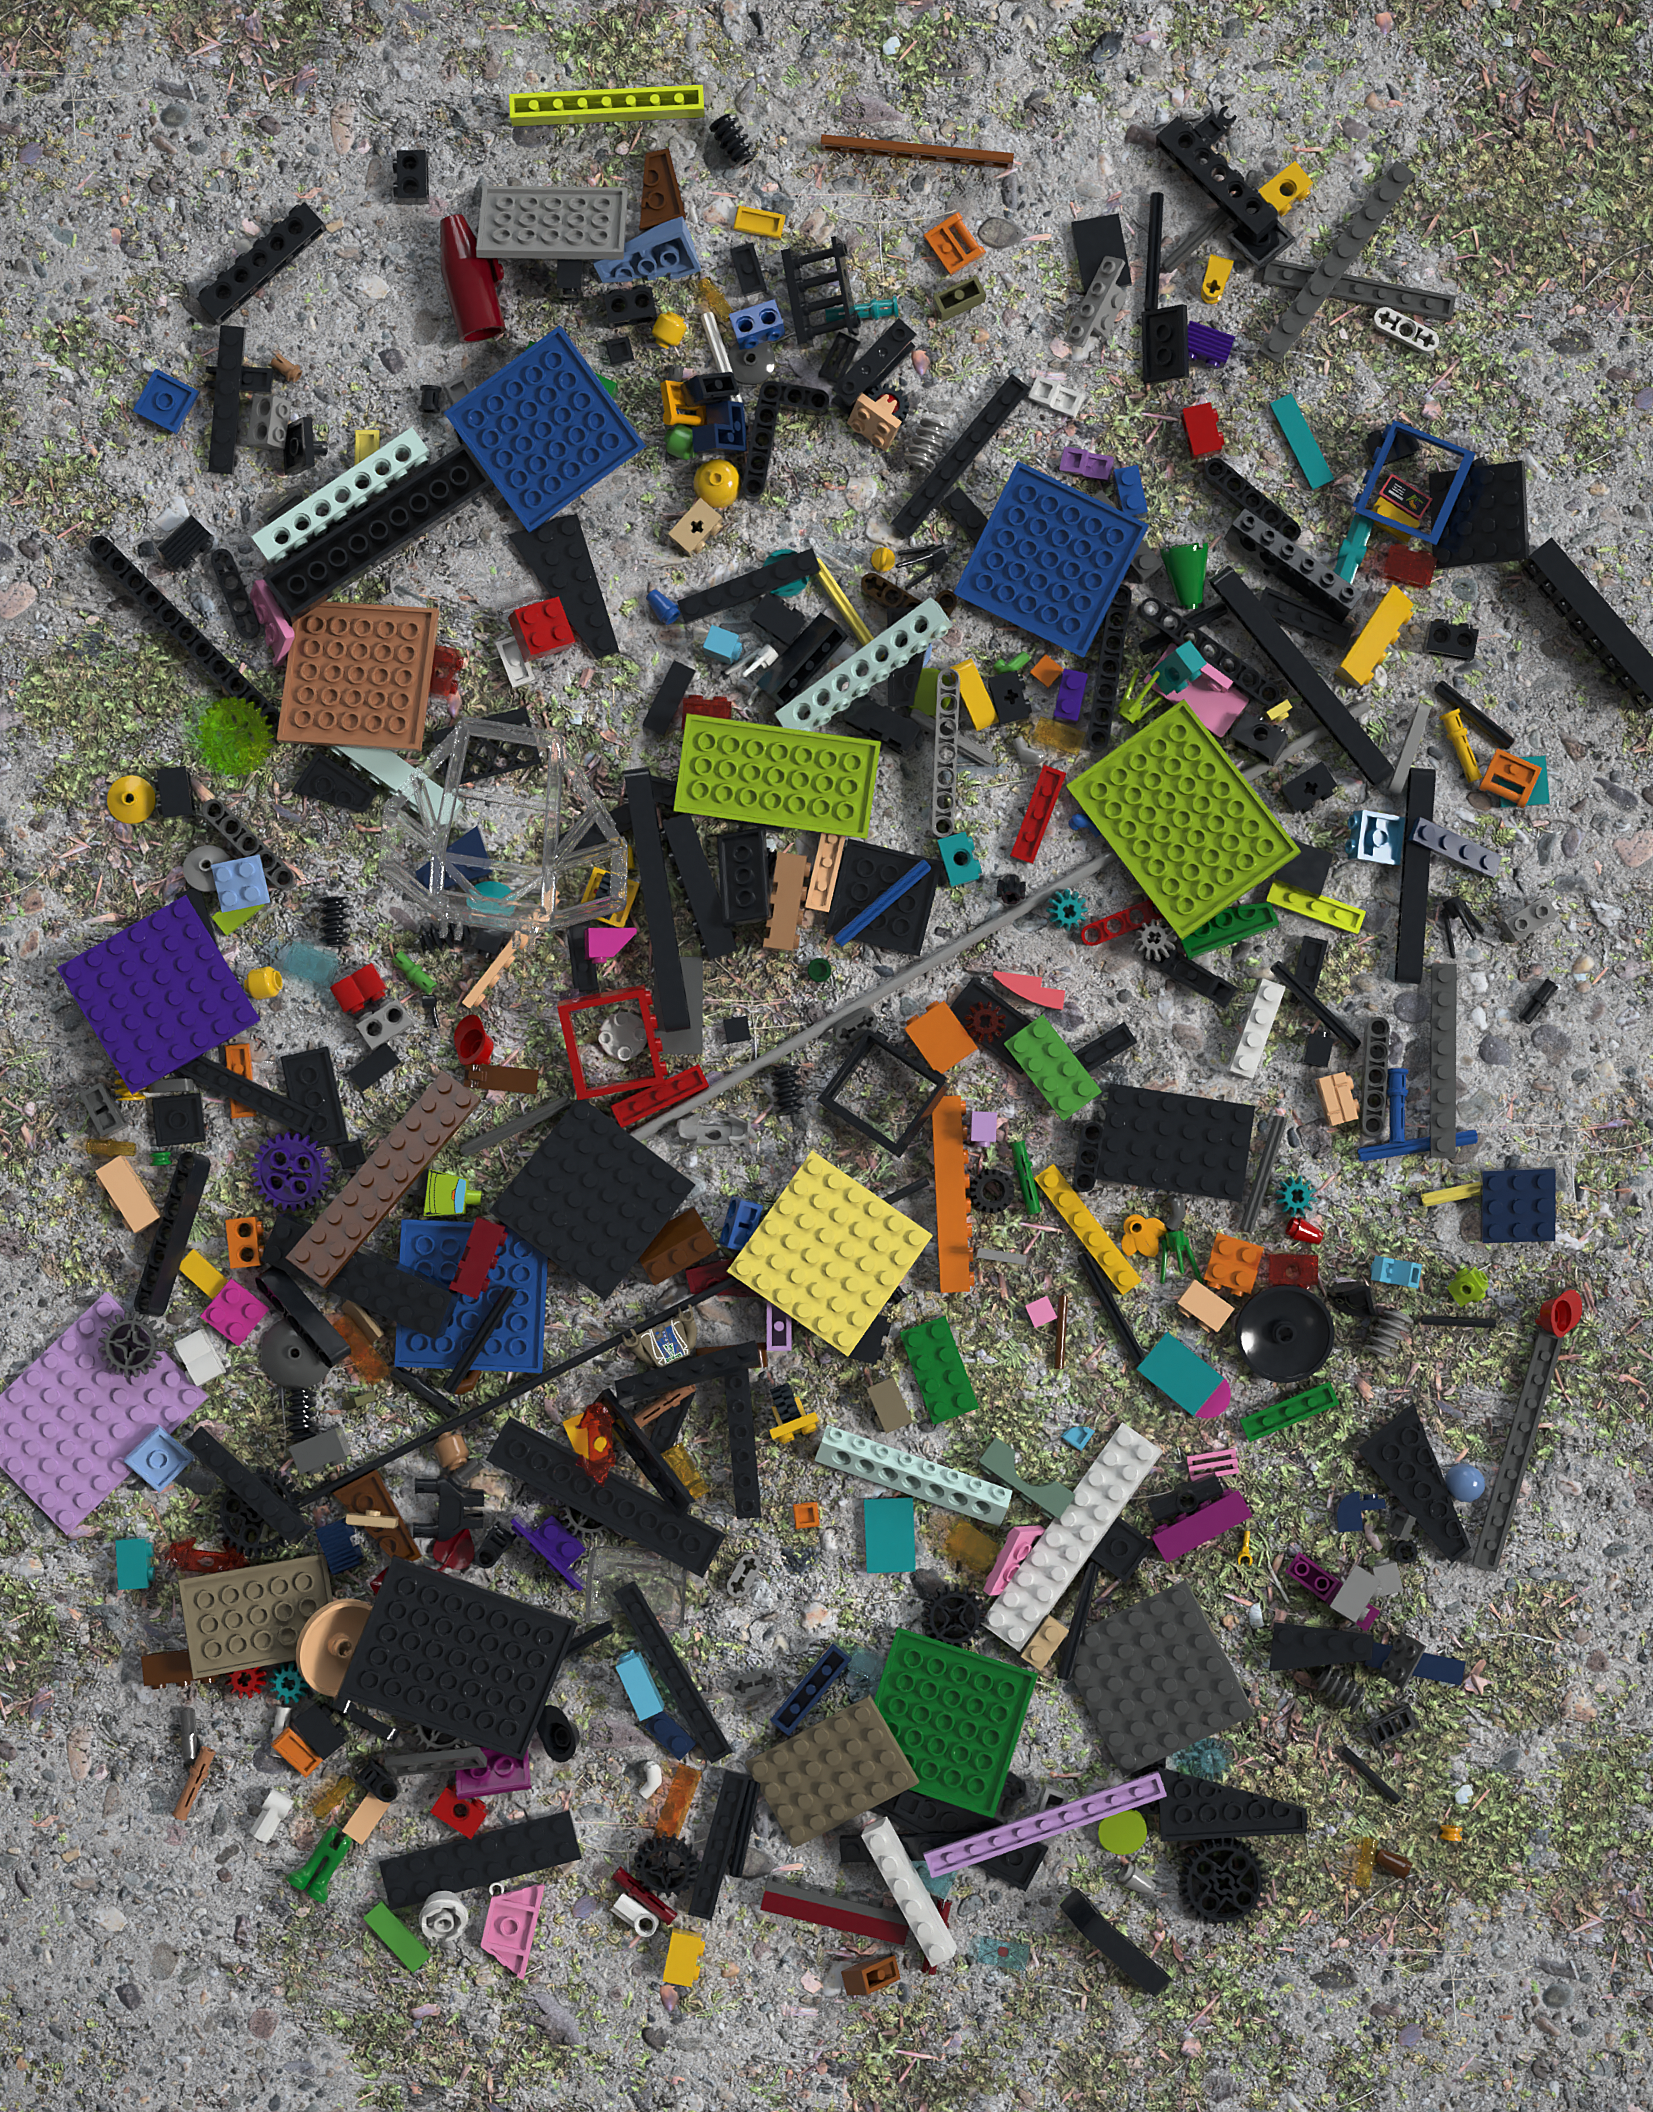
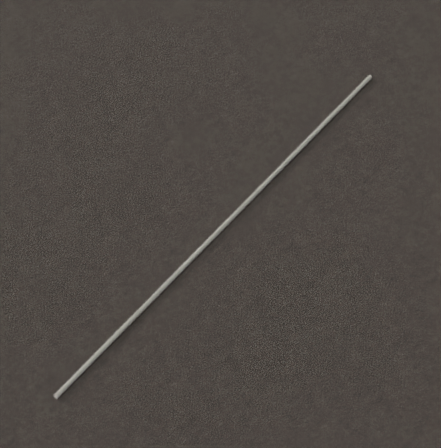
[486,699,1371,1223]

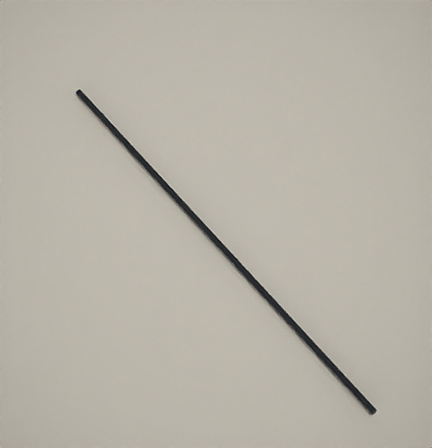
[298,1176,930,1509]

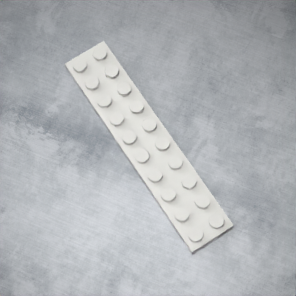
[980,1422,1163,1652]

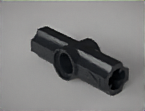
[1147,1472,1224,1522]

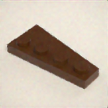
[333,1469,423,1561]

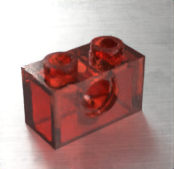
[429,644,464,700]
[1266,1254,1318,1289]

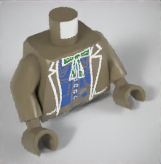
[621,1304,698,1368]

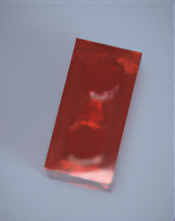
[1379,543,1438,590]

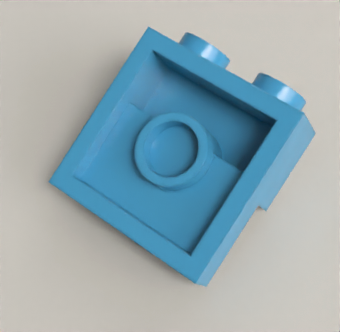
[1345,810,1405,866]

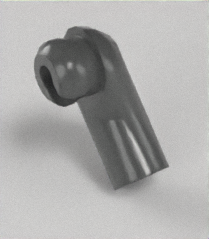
[1165,1194,1186,1232]

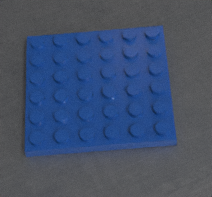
[443,325,647,533]
[954,461,1150,658]
[395,1219,548,1373]

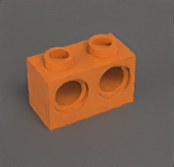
[225,1217,265,1269]

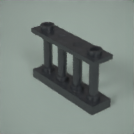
[781,236,861,349]
[832,318,917,417]

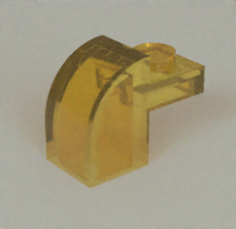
[661,1442,710,1499]

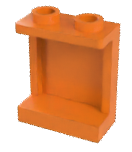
[904,1000,978,1074]

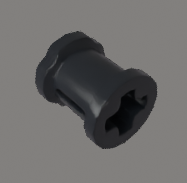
[418,385,442,414]

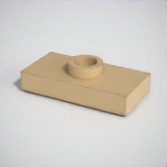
[346,1510,399,1528]

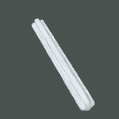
[701,312,749,426]

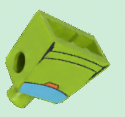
[424,1169,482,1216]

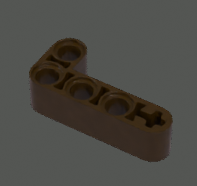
[861,573,957,620]

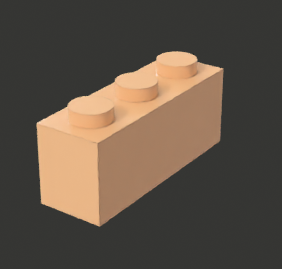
[95,1155,161,1233]

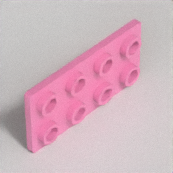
[1144,643,1249,738]

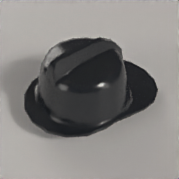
[536,1705,580,1763]

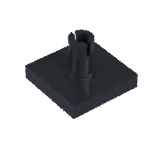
[283,417,328,476]

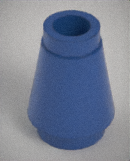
[646,589,681,625]

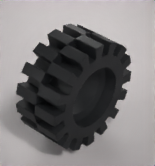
[970,1169,1015,1213]

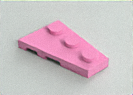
[249,579,295,667]
[983,1525,1046,1596]

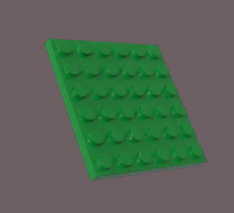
[874,1627,1039,1818]

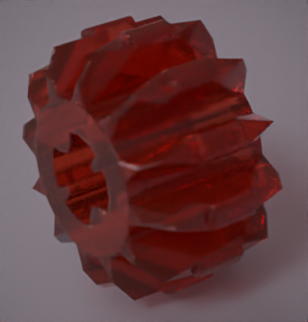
[965,1001,1006,1043]

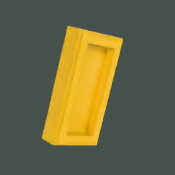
[733,205,786,241]
[179,1249,229,1300]

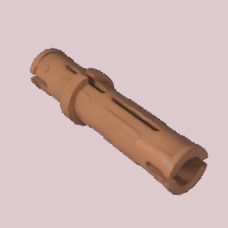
[631,1384,696,1428]
[172,1746,216,1821]

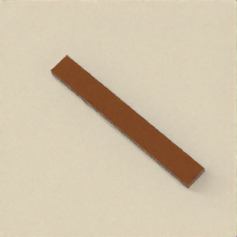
[821,134,1014,169]

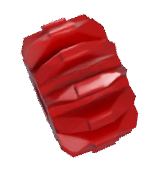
[225,1666,267,1699]

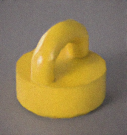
[871,547,895,573]

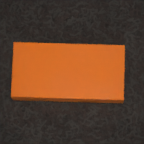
[270,1726,323,1778]

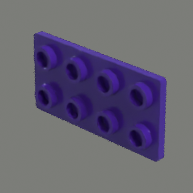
[510,1514,587,1592]

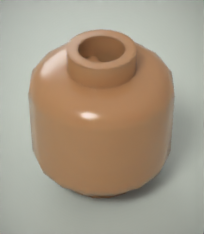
[433,1432,469,1470]

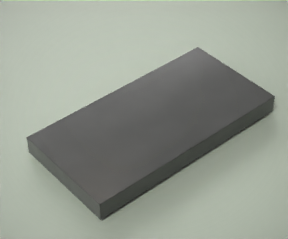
[654,957,703,1055]

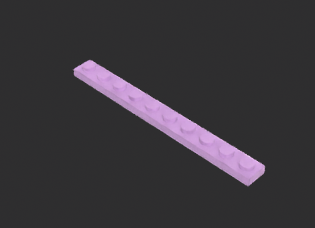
[923,1771,1167,1878]

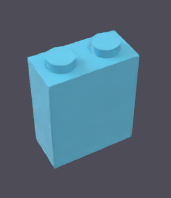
[615,1649,665,1721]

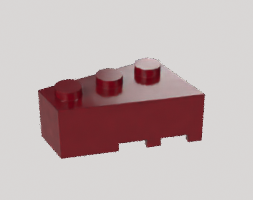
[449,1216,508,1299]

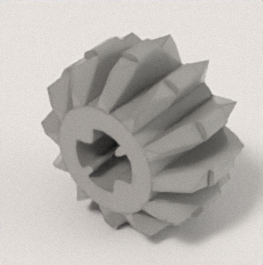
[1135,919,1177,961]

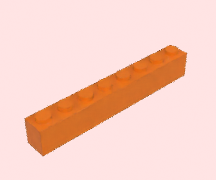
[931,1095,974,1293]

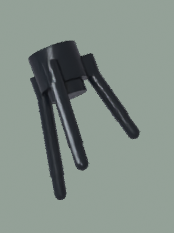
[896,544,948,590]
[1440,895,1484,959]

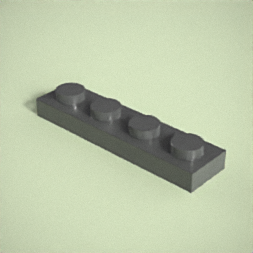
[385,1746,487,1777]

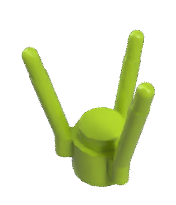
[1117,668,1164,724]

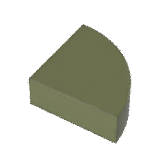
[341,1391,376,1411]

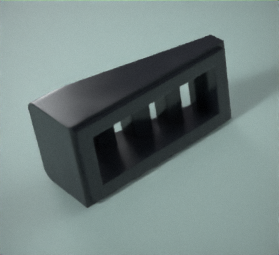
[1364,1703,1419,1748]

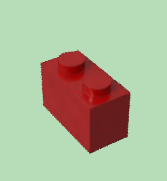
[1180,402,1225,460]

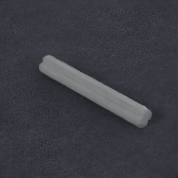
[908,708,996,767]

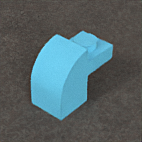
[1370,1256,1422,1288]

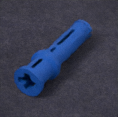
[1386,1068,1409,1144]

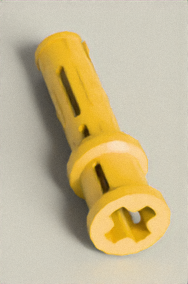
[1439,709,1483,783]

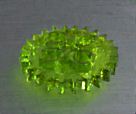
[196,696,274,777]

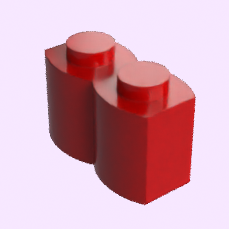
[330,963,389,1015]

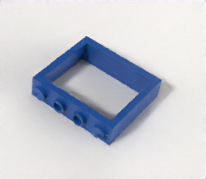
[1352,420,1476,546]

